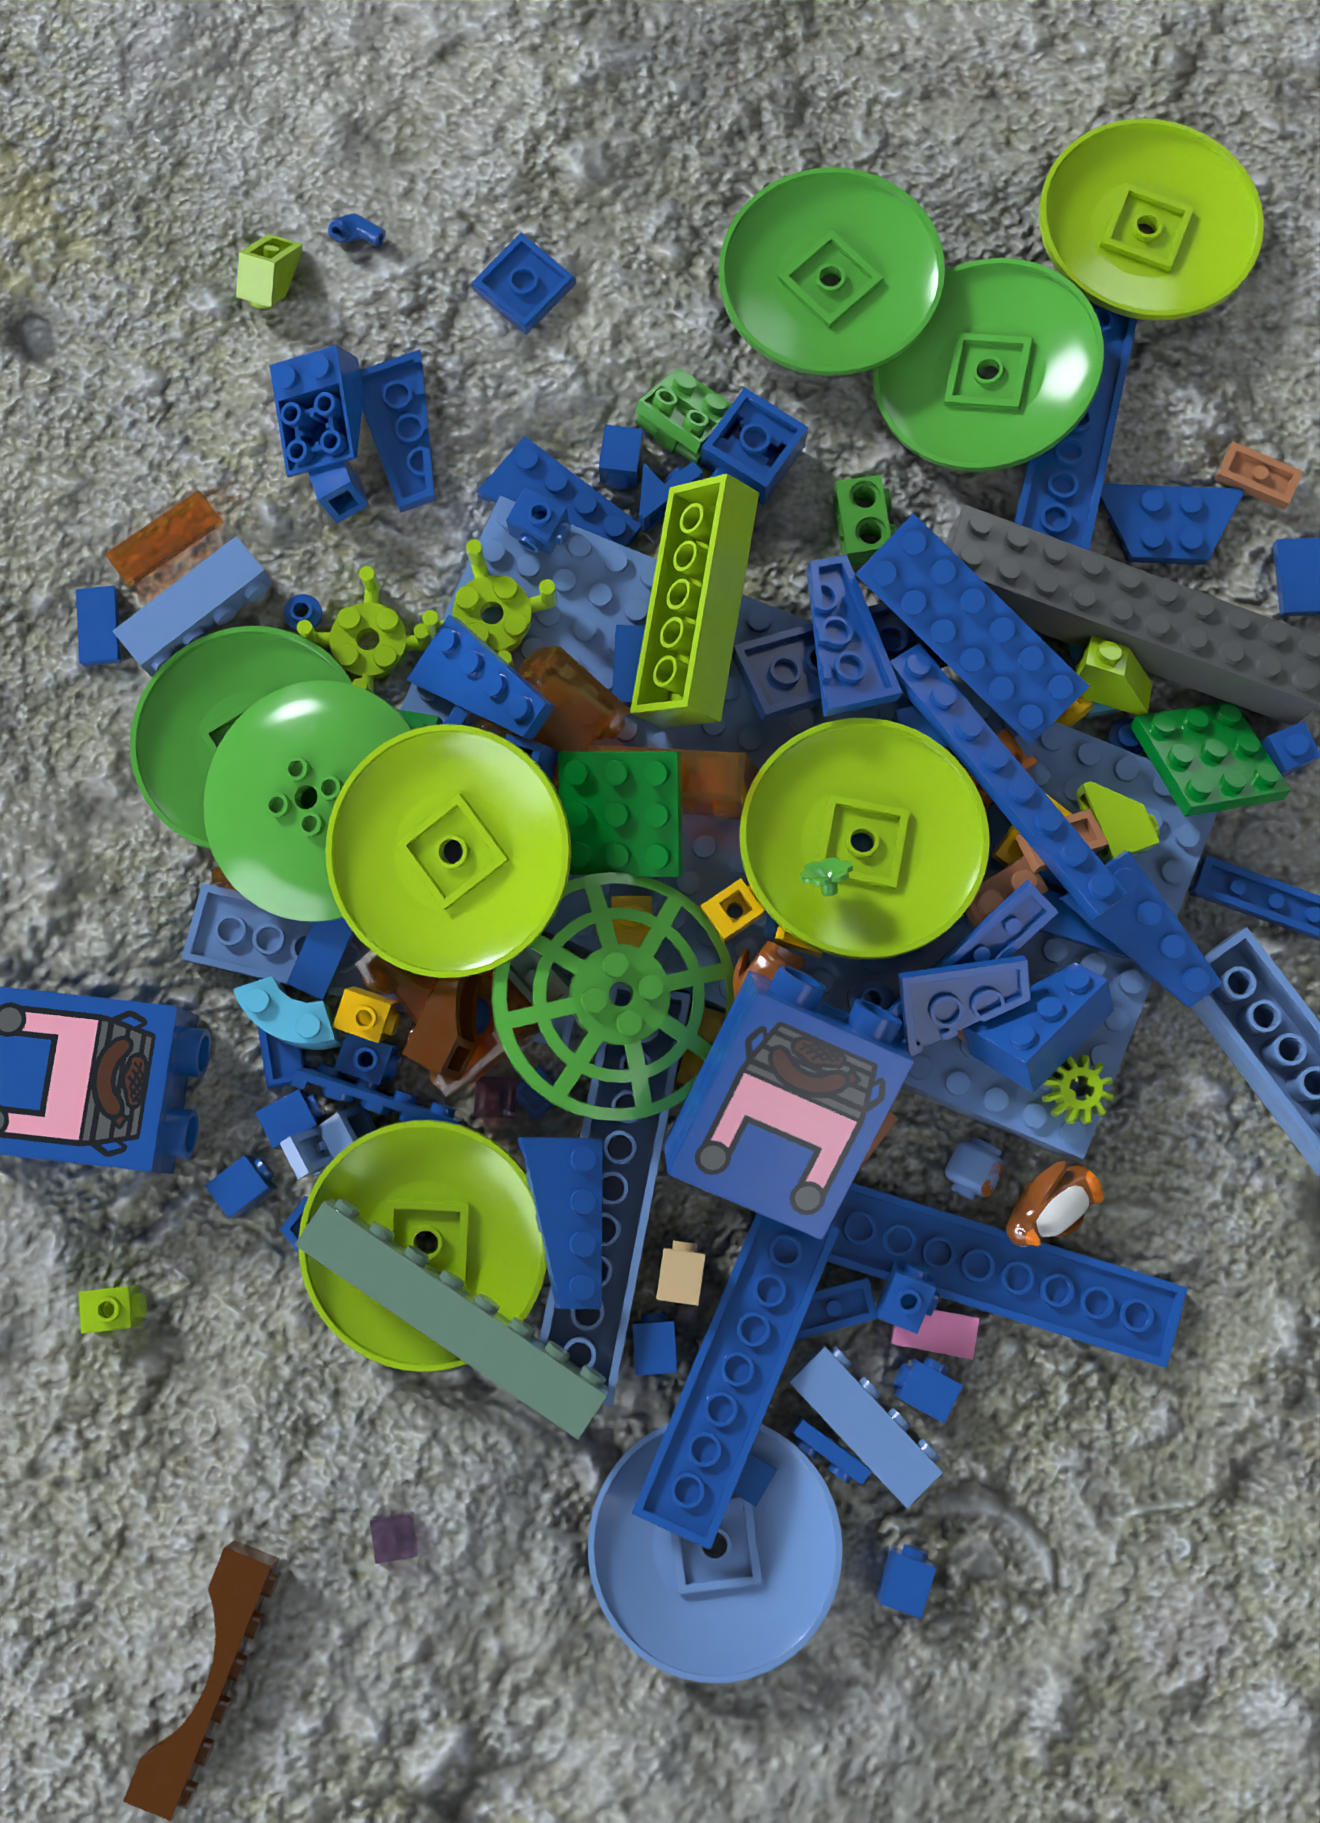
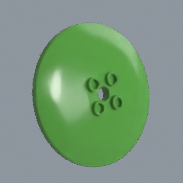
[719,167,945,376]
[873,258,1104,472]
[130,626,352,850]
[204,680,413,922]

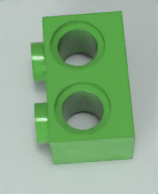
[832,475,897,566]

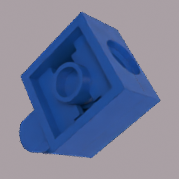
[701,387,809,506]

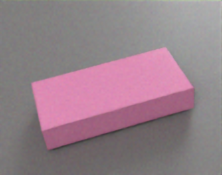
[890,1310,979,1360]

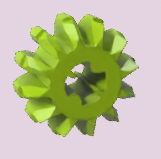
[1042,1054,1114,1125]

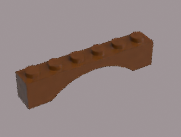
[402,972,485,1081]
[123,1540,281,1821]

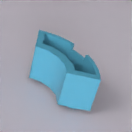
[233,976,342,1050]

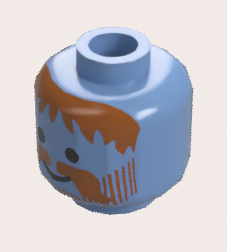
[945,1137,1005,1201]

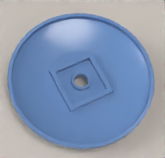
[588,1423,843,1683]

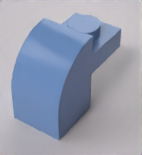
[280,1105,377,1180]

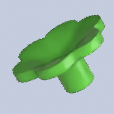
[800,857,853,896]

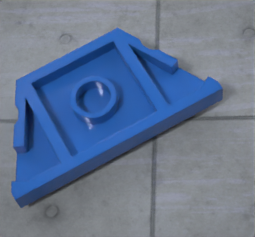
[1100,483,1243,565]

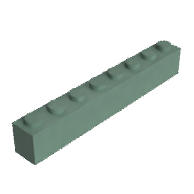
[294,1198,609,1439]

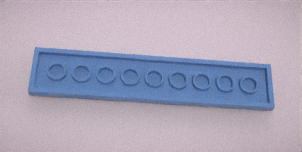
[181,883,576,1048]

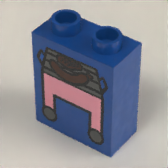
[664,965,914,1240]
[0,987,211,1174]

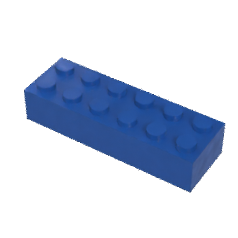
[855,513,1090,745]

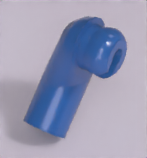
[328,213,386,247]

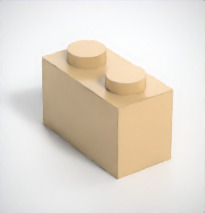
[656,1240,705,1306]

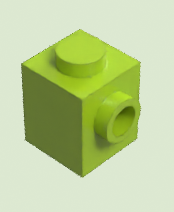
[79,1285,147,1334]

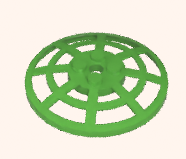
[491,872,734,1121]

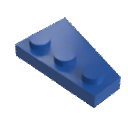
[898,955,1031,1057]

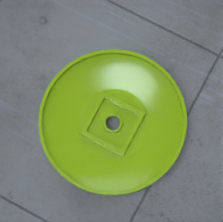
[1039,118,1264,321]
[740,718,990,960]
[325,724,571,978]
[299,1120,547,1372]

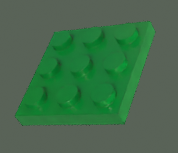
[1130,702,1291,817]
[558,751,683,877]

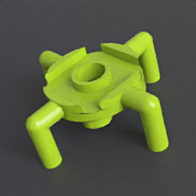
[422,539,558,669]
[297,566,433,694]

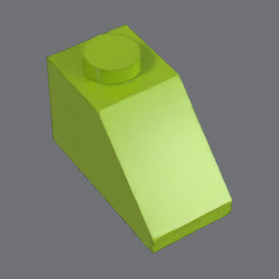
[236,234,303,309]
[1074,635,1153,715]
[1074,781,1160,865]

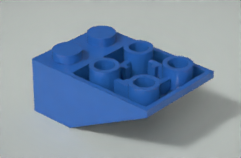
[269,345,364,477]

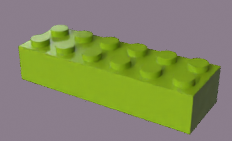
[630,474,759,728]

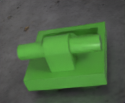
[635,367,732,465]

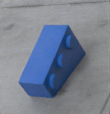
[963,962,1114,1093]

